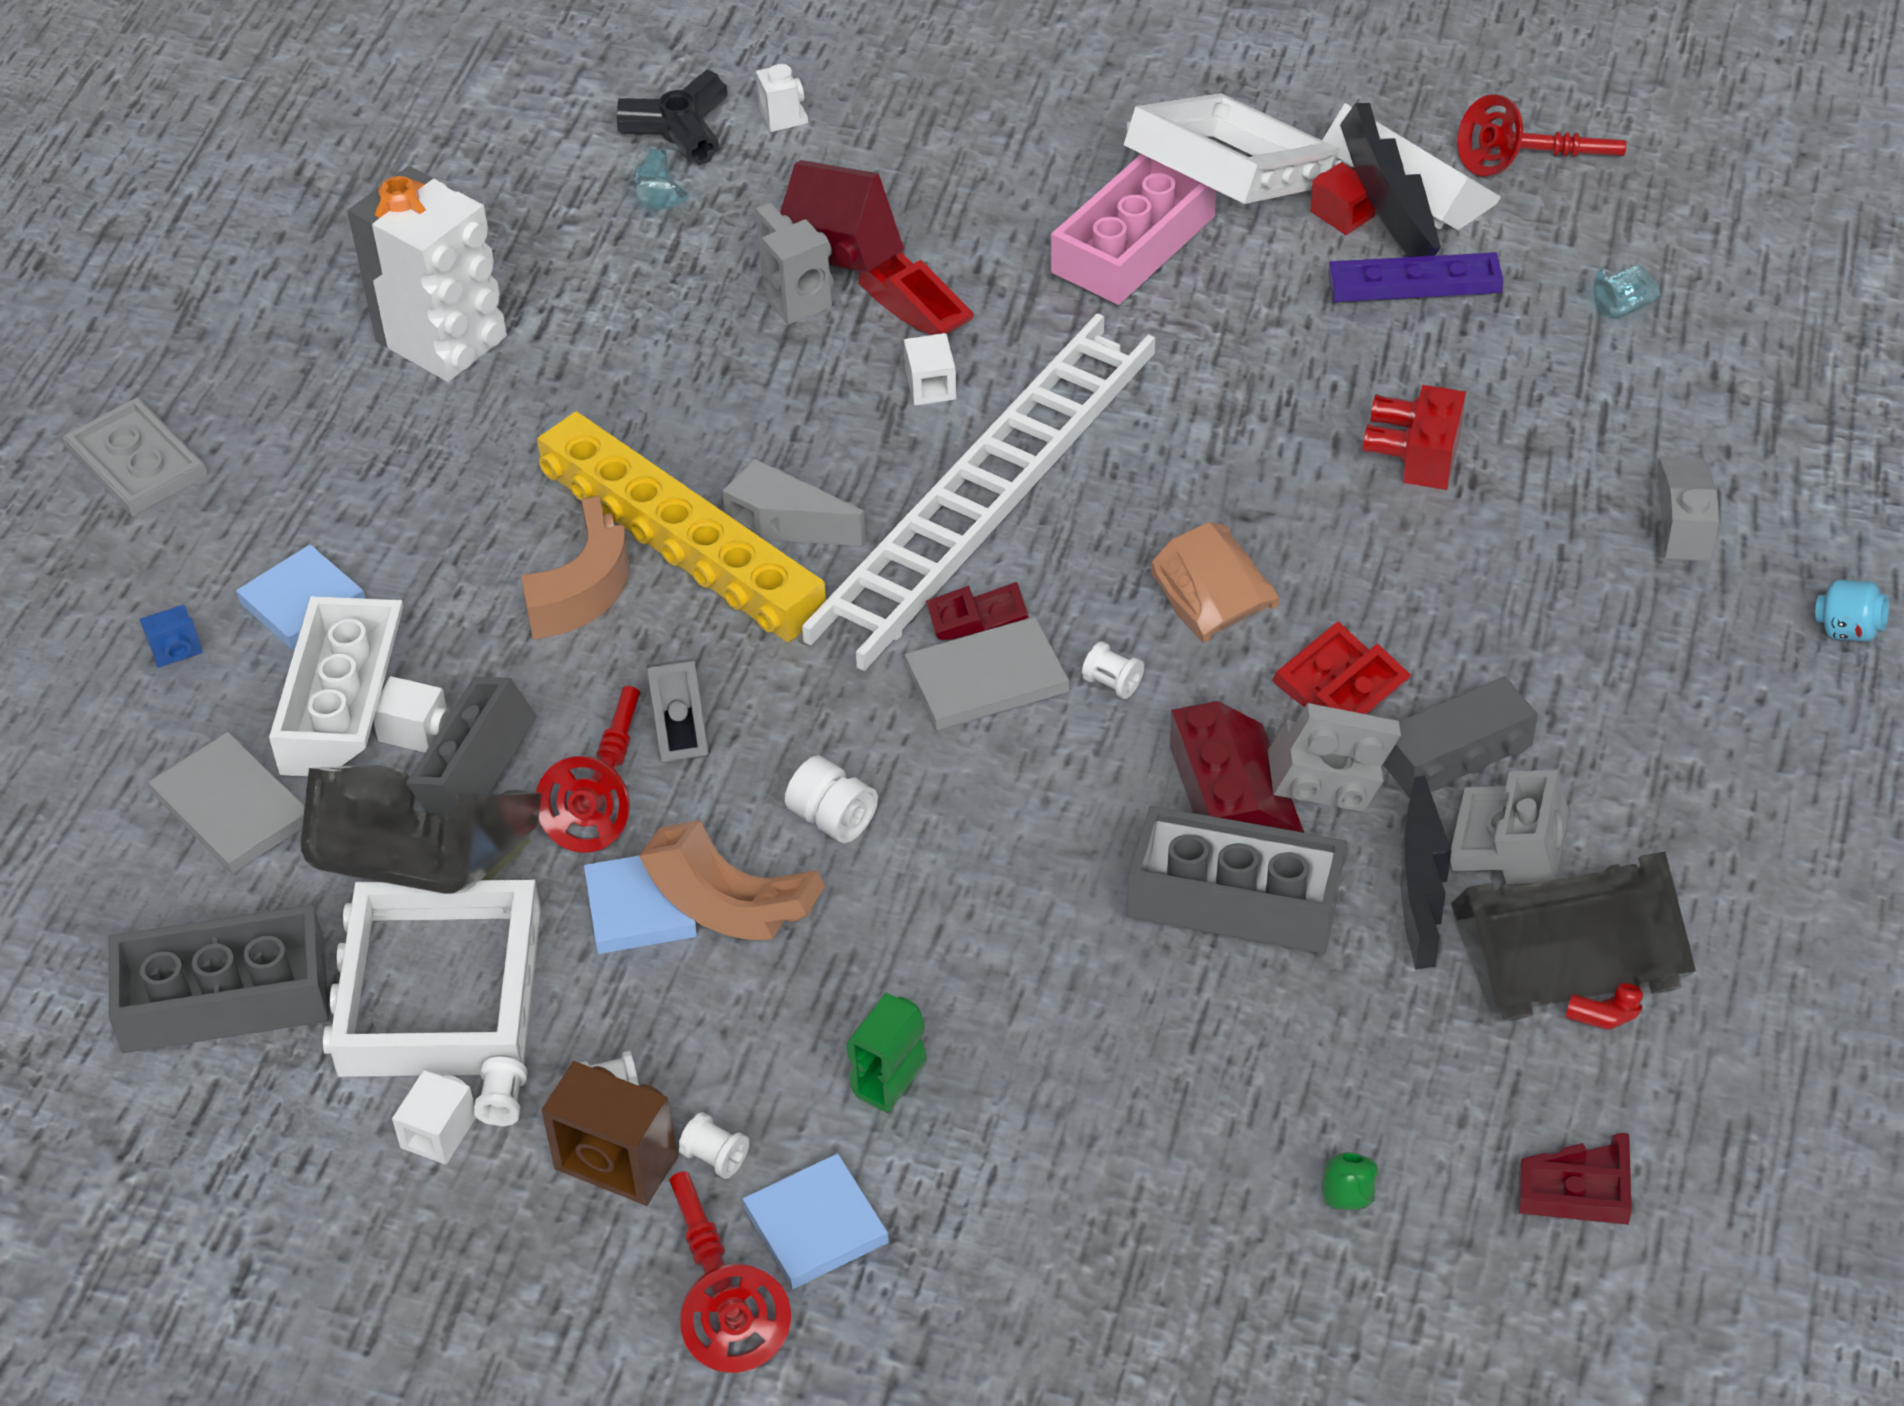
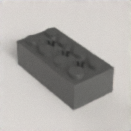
[109,904,329,1053]

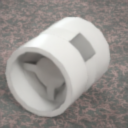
[785,755,878,844]

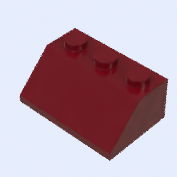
[780,160,904,273]
[1170,701,1304,833]

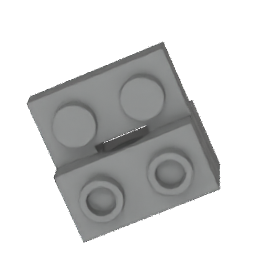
[756,203,834,325]
[1268,703,1401,812]
[1450,770,1569,884]

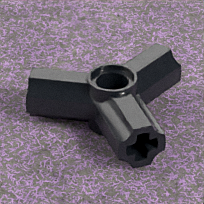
[617,69,728,165]

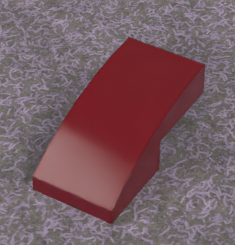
[926,582,1030,640]

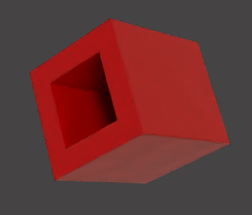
[1310,162,1375,235]

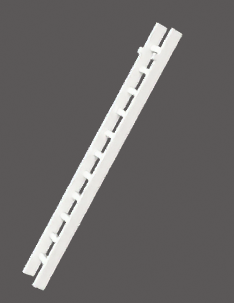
[802,313,1155,671]

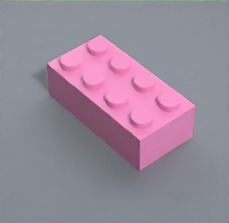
[1051,154,1216,305]

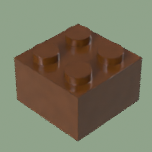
[541,1060,678,1206]

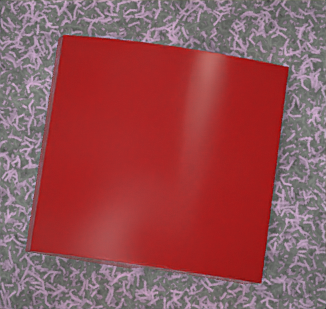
[1272,621,1411,715]

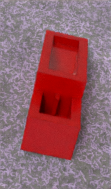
[858,251,974,335]

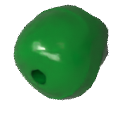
[1322,1152,1379,1211]

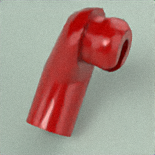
[1566,983,1643,1030]

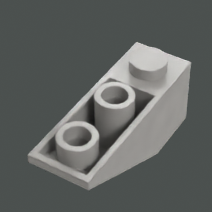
[722,459,866,546]

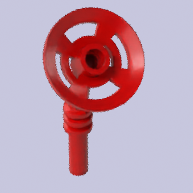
[1457,94,1626,177]
[535,686,640,853]
[669,1171,791,1373]

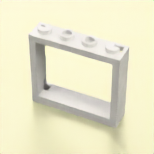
[1124,93,1340,204]
[323,880,541,1077]

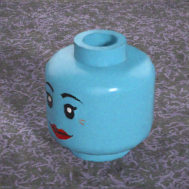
[1815,579,1889,642]

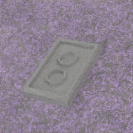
[62,397,208,517]
[904,616,1069,731]
[148,732,313,874]

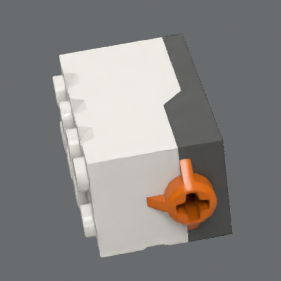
[347,166,507,382]

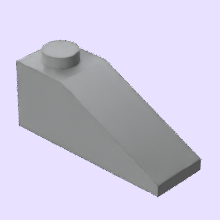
[1658,457,1720,561]

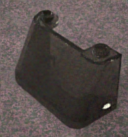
[301,765,542,894]
[1451,851,1696,1022]

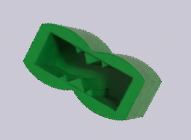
[846,992,927,1113]

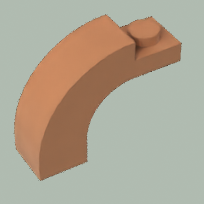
[521,496,629,639]
[639,820,825,940]

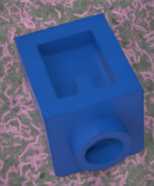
[140,604,203,668]

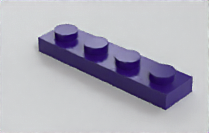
[1328,252,1503,302]

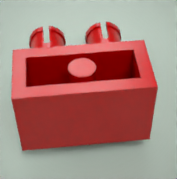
[1362,384,1466,490]

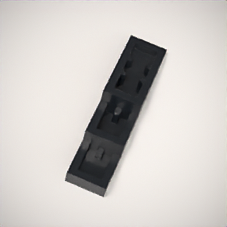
[1340,103,1441,257]
[1401,775,1452,970]

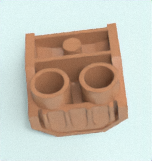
[1151,522,1279,643]

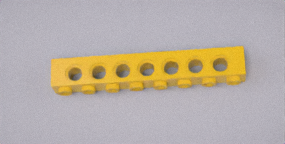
[537,411,826,643]

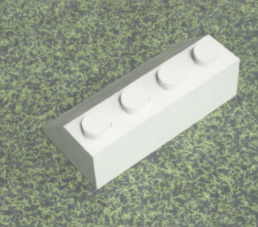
[1322,103,1501,230]
[269,596,404,777]

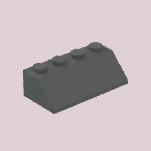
[1127,806,1347,954]

